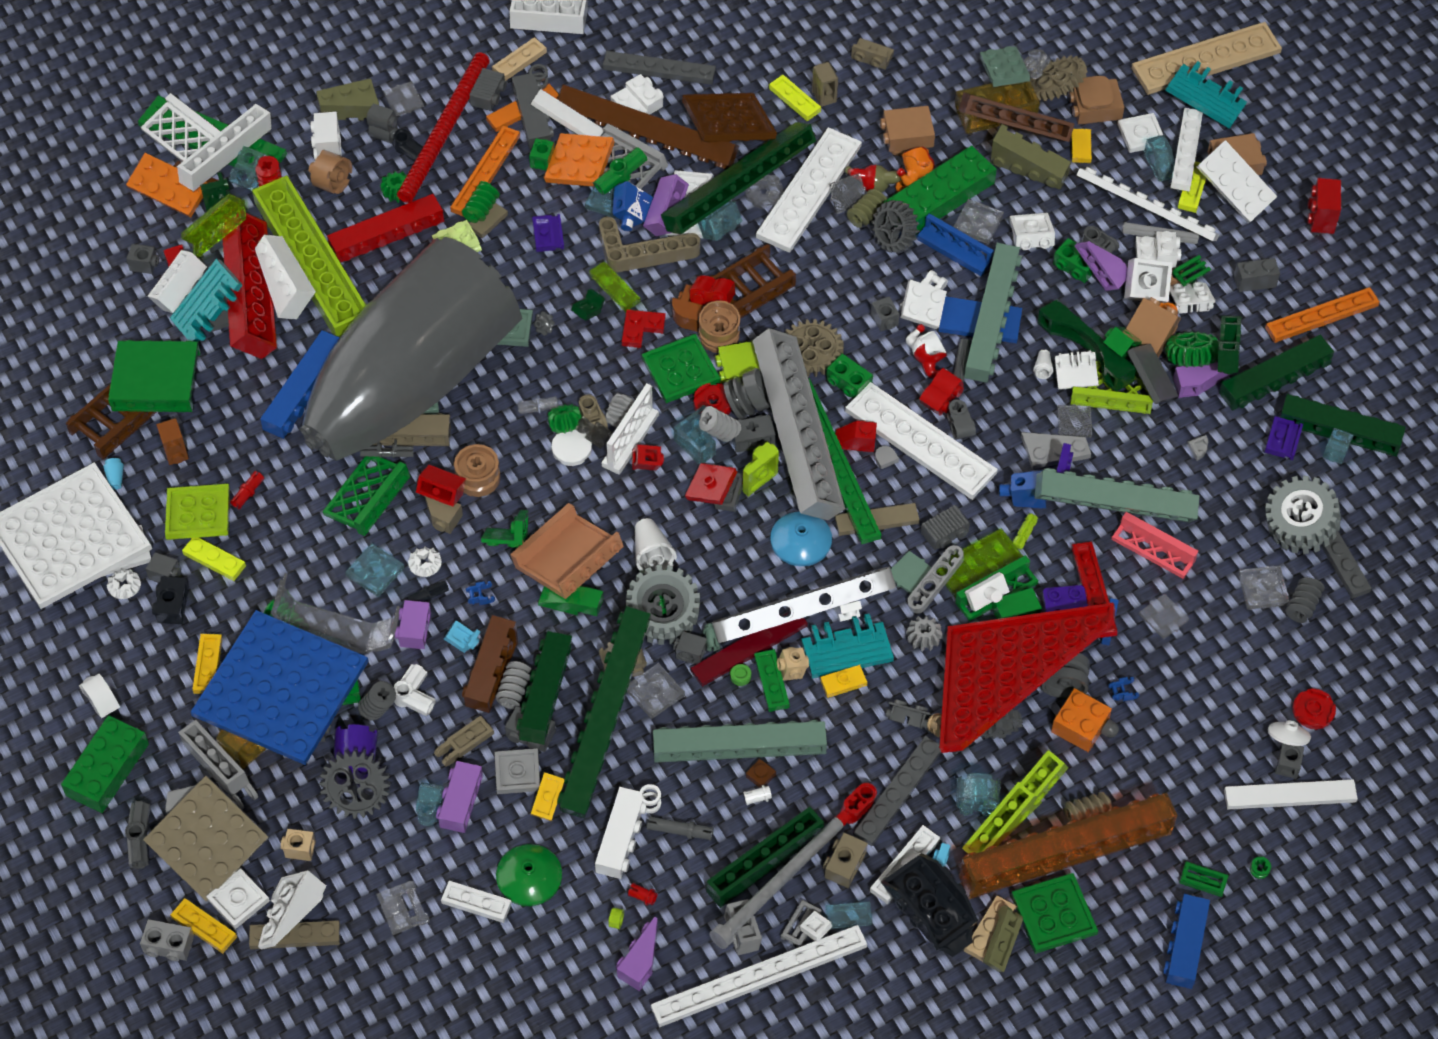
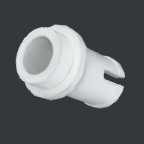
[743,785,772,805]

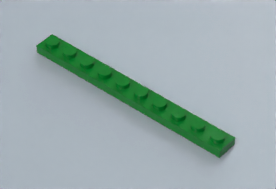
[809,378,882,544]

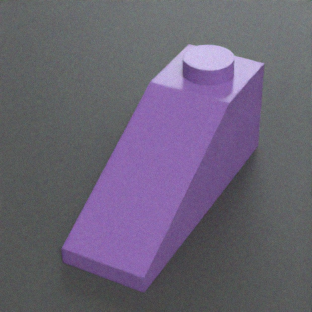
[1075,241,1127,291]

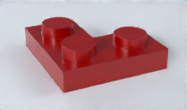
[622,310,666,348]

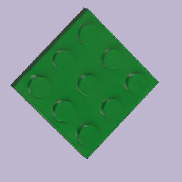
[642,334,721,403]
[1011,873,1098,954]

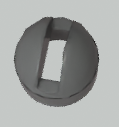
[1101,719,1119,738]

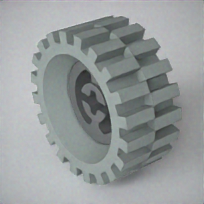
[626,565,700,645]

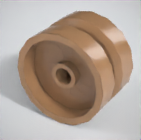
[454,444,501,497]

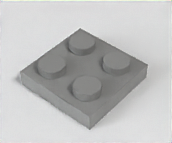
[495,748,540,794]

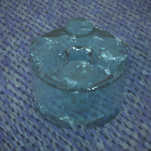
[956,773,1000,816]

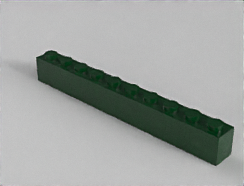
[661,122,816,234]
[557,606,651,819]

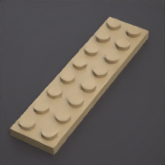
[1131,22,1282,95]

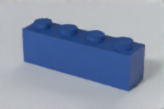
[1163,894,1210,989]

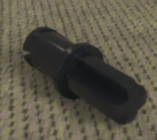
[407,581,449,602]

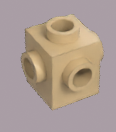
[777,647,809,681]

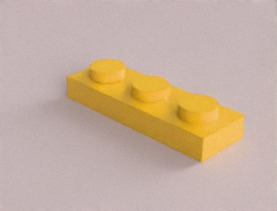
[192,634,223,694]
[170,898,237,954]

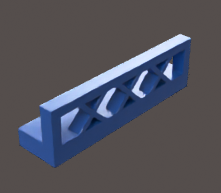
[917,213,994,276]

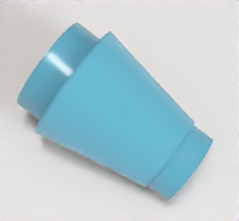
[103,458,124,490]

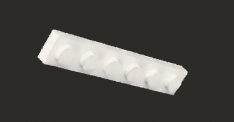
[1171,108,1203,191]

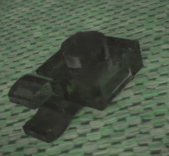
[575,417,613,449]

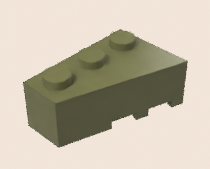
[316,78,379,120]

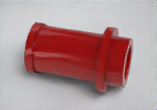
[628,883,658,906]

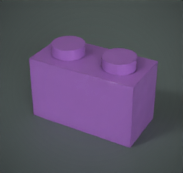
[395,600,431,649]

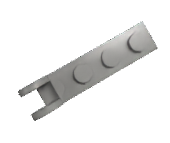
[178,720,258,809]

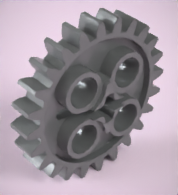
[319,748,391,819]

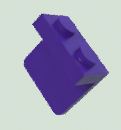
[1043,585,1088,612]

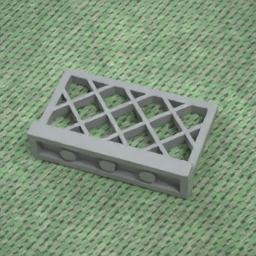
[602,124,668,189]

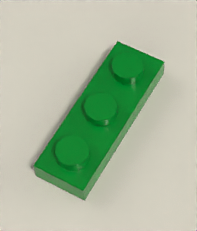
[754,649,790,712]

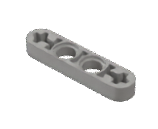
[908,545,964,613]

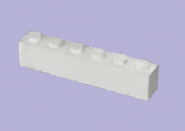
[177,104,271,191]

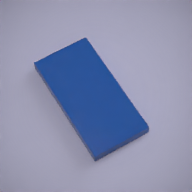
[939,297,1022,344]

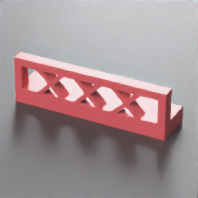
[1111,512,1198,579]

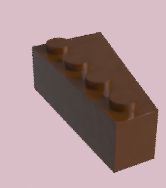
[462,615,518,713]

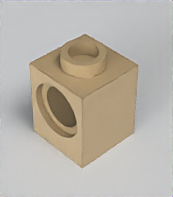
[281,829,316,861]

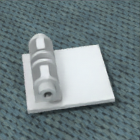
[1170,282,1215,314]
[1055,350,1099,390]

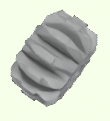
[606,393,634,427]
[906,615,942,652]

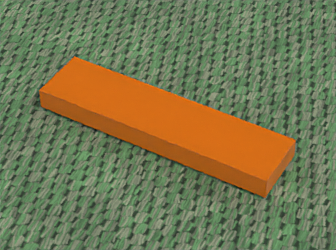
[486,83,559,132]

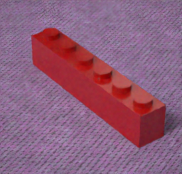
[327,194,444,263]

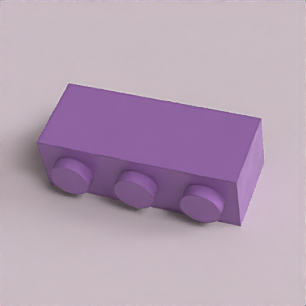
[643,174,689,236]
[436,761,483,833]

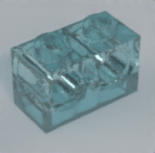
[229,146,267,191]

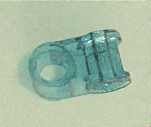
[416,783,444,826]

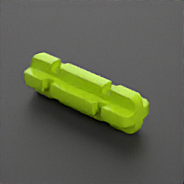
[1013,513,1038,550]

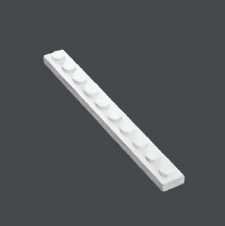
[651,925,867,1027]

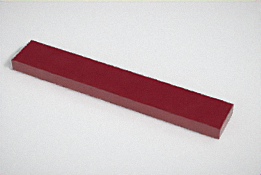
[691,612,808,687]

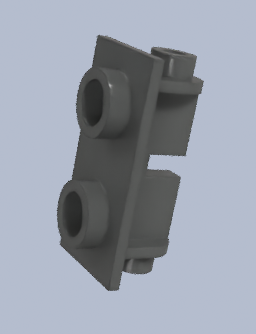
[886,699,931,729]

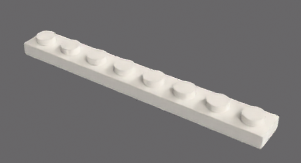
[1077,167,1220,241]

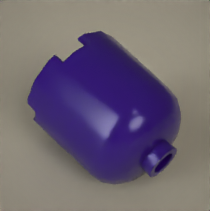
[334,724,378,779]

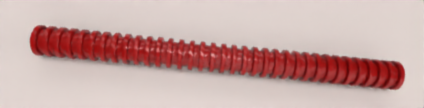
[397,52,490,203]

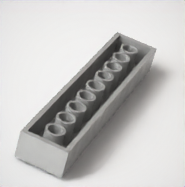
[752,328,845,520]

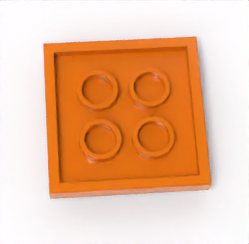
[544,133,615,187]

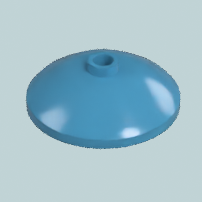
[770,511,832,566]

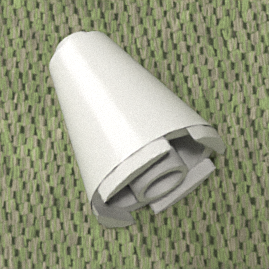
[635,518,677,574]

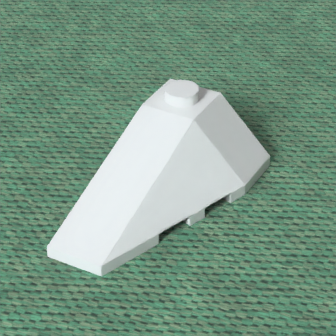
[258,870,326,949]

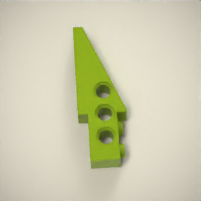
[962,750,1069,863]

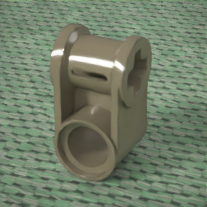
[579,395,608,435]

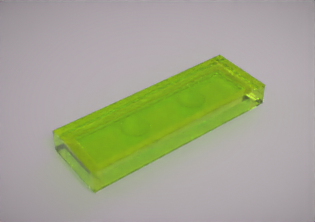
[589,261,641,312]

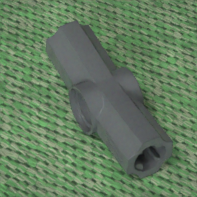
[125,801,151,869]

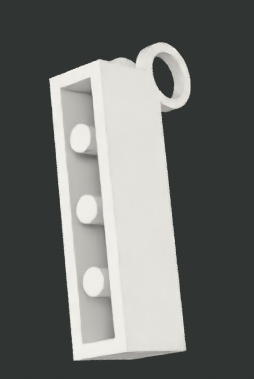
[595,784,661,879]

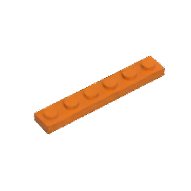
[450,126,520,217]
[1265,287,1380,343]

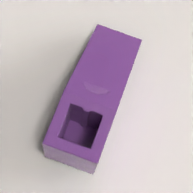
[1173,362,1232,398]
[616,917,658,991]

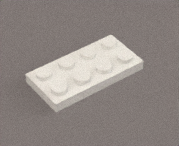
[1197,140,1277,223]

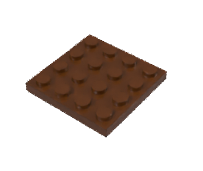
[682,93,777,142]

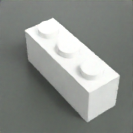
[148,250,207,313]

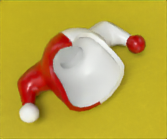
[906,324,947,378]

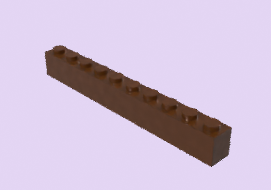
[558,85,740,169]

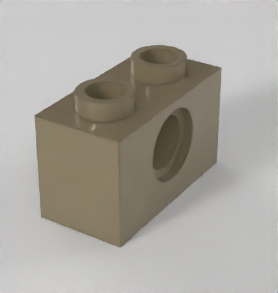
[823,833,868,888]

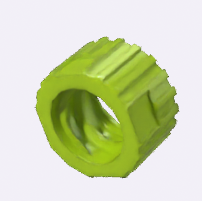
[609,908,624,929]

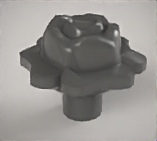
[534,311,555,336]

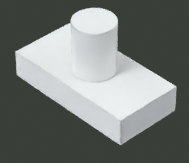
[965,572,1010,612]

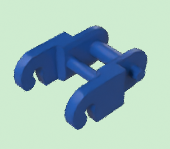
[466,581,495,605]
[1108,677,1140,701]

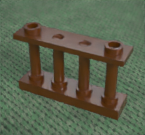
[710,244,796,319]
[66,384,157,460]

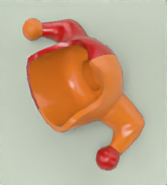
[897,147,935,187]

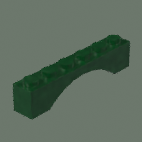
[1038,300,1136,392]

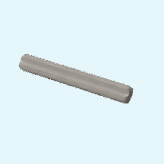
[1122,222,1199,244]

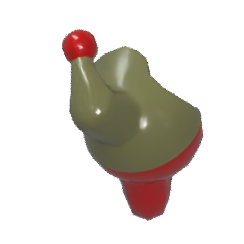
[845,164,906,192]

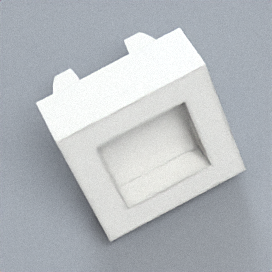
[800,911,832,942]

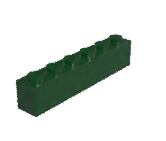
[1219,334,1334,411]
[1280,394,1406,457]
[516,631,572,745]
[706,807,824,908]

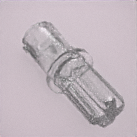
[517,396,558,414]

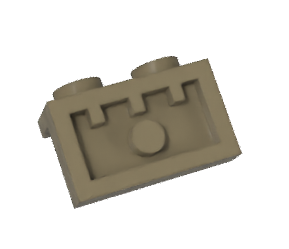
[851,38,894,70]

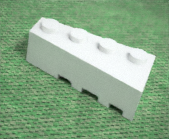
[510,0,588,34]
[255,235,316,319]

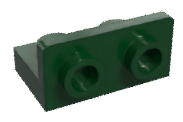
[200,172,232,215]

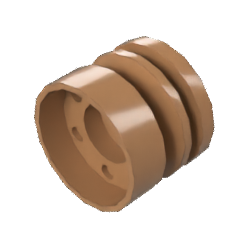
[699,301,740,353]

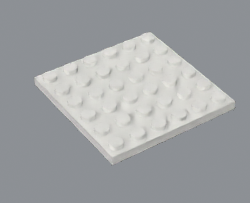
[0,463,152,609]

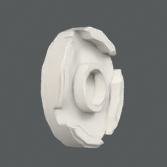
[551,429,592,466]

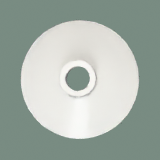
[1268,720,1311,746]

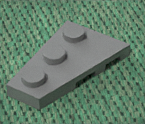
[1021,432,1091,470]

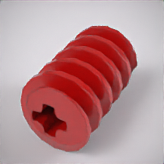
[255,156,281,187]

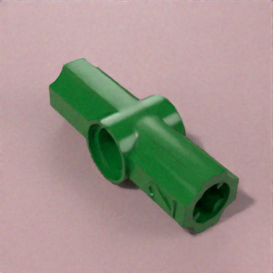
[593,147,648,195]

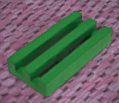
[1172,255,1211,287]
[1179,862,1229,897]

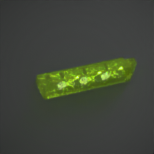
[181,194,246,258]

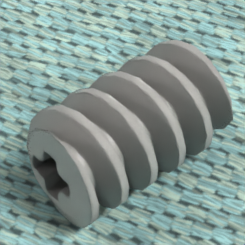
[699,406,741,442]
[496,661,532,710]

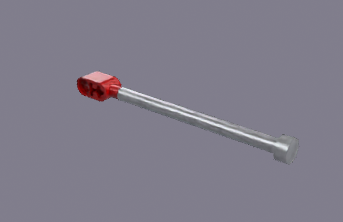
[710,783,877,949]

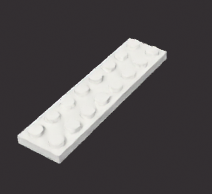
[756,127,862,253]
[845,382,998,500]

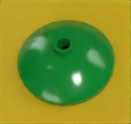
[496,844,562,906]

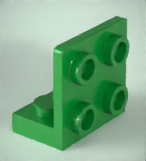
[481,510,529,547]

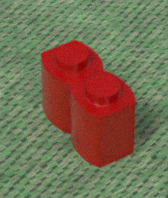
[690,276,735,305]
[919,368,964,416]

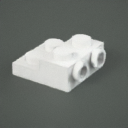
[611,74,664,114]
[1010,213,1055,250]
[1135,231,1181,268]

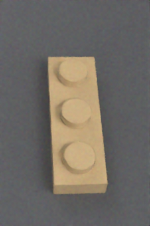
[492,37,547,81]
[964,896,1016,962]

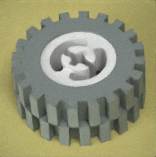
[1265,476,1341,554]

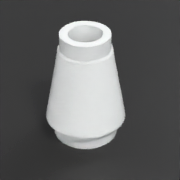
[1033,350,1053,379]

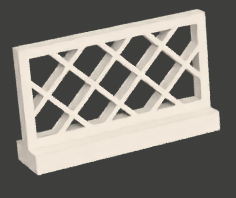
[141,93,220,162]
[602,383,659,475]

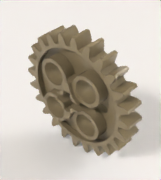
[1028,55,1088,101]
[786,319,844,377]

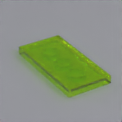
[936,528,1023,599]

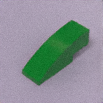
[538,586,604,616]

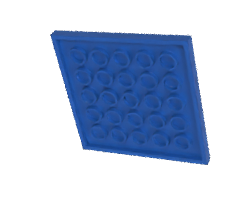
[191,610,369,765]

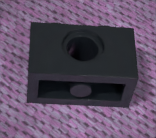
[152,576,189,625]

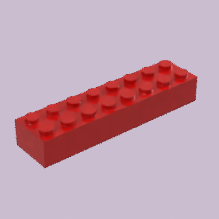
[221,208,277,359]

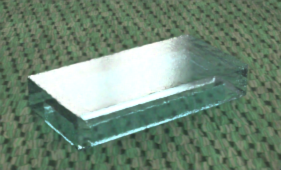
[826,902,872,929]

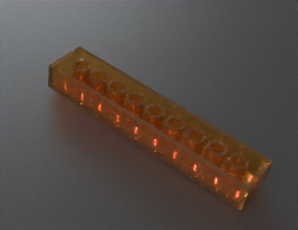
[959,793,1177,899]

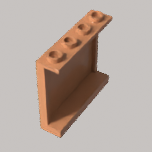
[510,503,624,599]

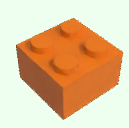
[1051,688,1112,753]

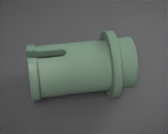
[703,623,721,651]

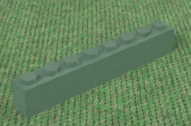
[964,243,1022,383]
[1035,468,1199,523]
[653,720,827,762]

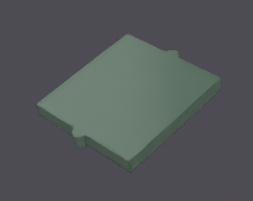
[891,551,932,594]

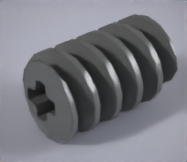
[1286,577,1325,623]
[358,681,396,721]

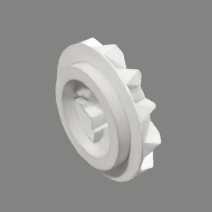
[408,546,442,577]
[107,568,141,599]

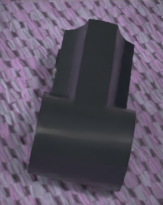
[393,129,423,162]

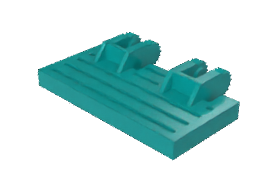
[1165,61,1247,129]
[170,259,243,342]
[801,613,894,679]

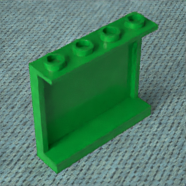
[108,340,201,412]

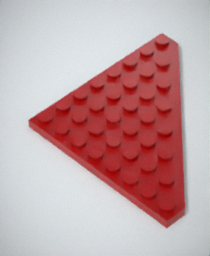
[939,602,1115,753]

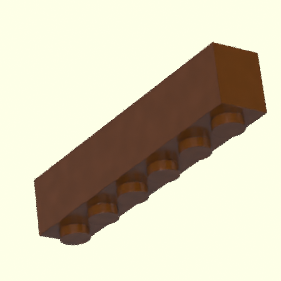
[958,92,1074,142]

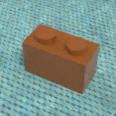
[156,418,189,465]

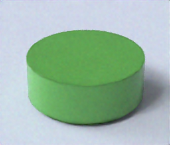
[730,664,751,686]

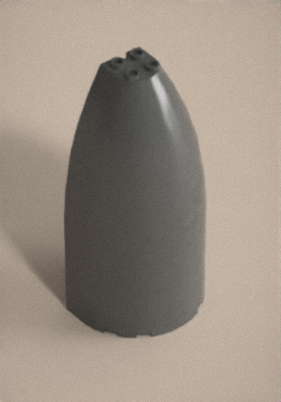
[299,237,523,461]

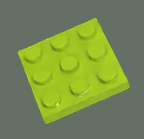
[165,484,230,540]

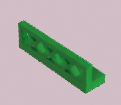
[955,555,1038,621]

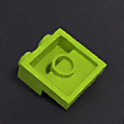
[743,442,779,497]

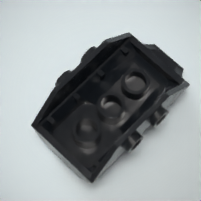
[881,853,978,957]

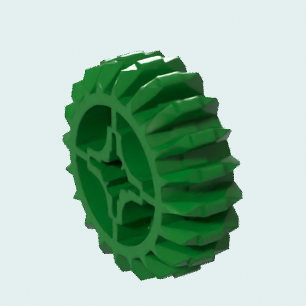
[1165,331,1219,368]

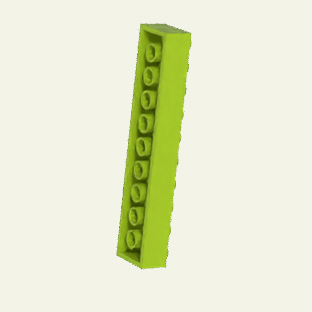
[252,175,366,337]

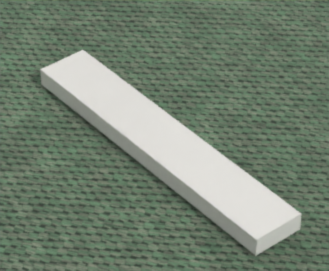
[1224,780,1358,810]

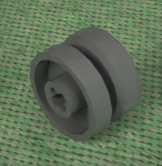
[1041,653,1090,699]

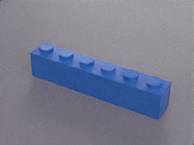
[260,330,340,439]

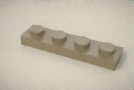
[249,921,340,950]

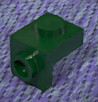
[571,289,605,321]

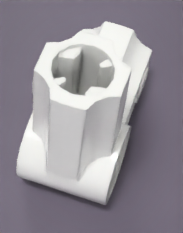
[394,664,436,716]

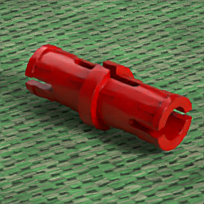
[230,471,265,509]

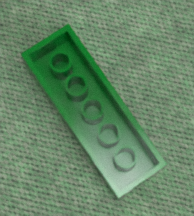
[884,145,997,234]

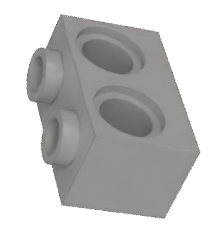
[724,899,762,955]
[140,919,194,961]

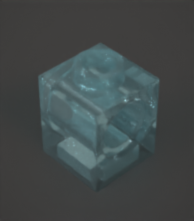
[1323,428,1353,464]

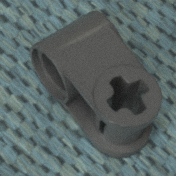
[1081,226,1119,254]
[947,399,976,440]

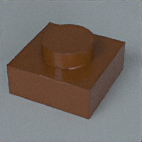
[746,759,776,788]

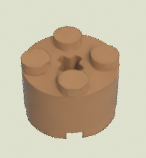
[308,150,352,194]

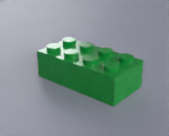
[61,715,149,813]

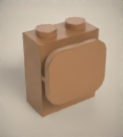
[1068,76,1124,125]
[880,106,935,156]
[1208,133,1267,175]
[1126,297,1181,358]

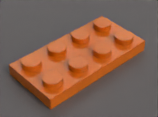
[126,153,207,218]

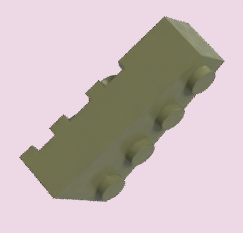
[991,124,1071,190]

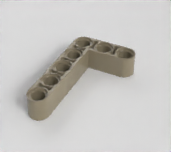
[599,217,700,273]

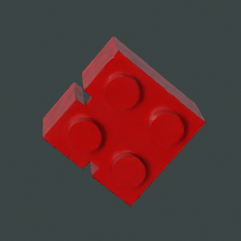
[1308,178,1341,234]

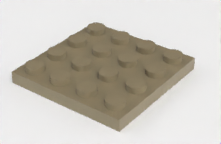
[143,776,269,901]

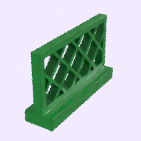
[322,456,411,536]

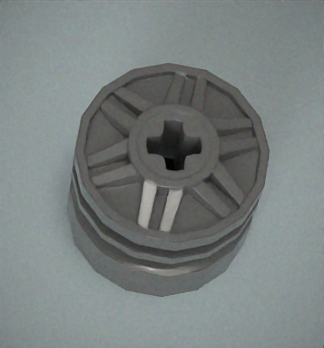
[724,368,771,419]

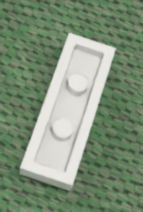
[441,881,512,923]

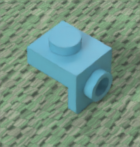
[444,621,481,653]

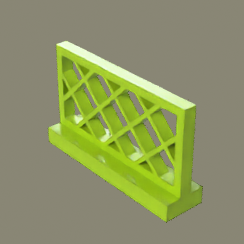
[1071,361,1153,414]

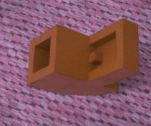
[672,284,703,332]

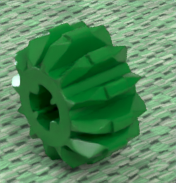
[380,170,407,203]
[548,404,582,434]

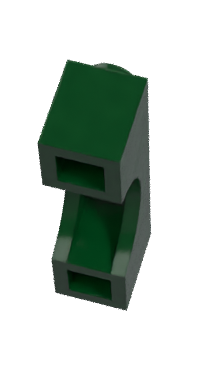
[1218,316,1242,374]

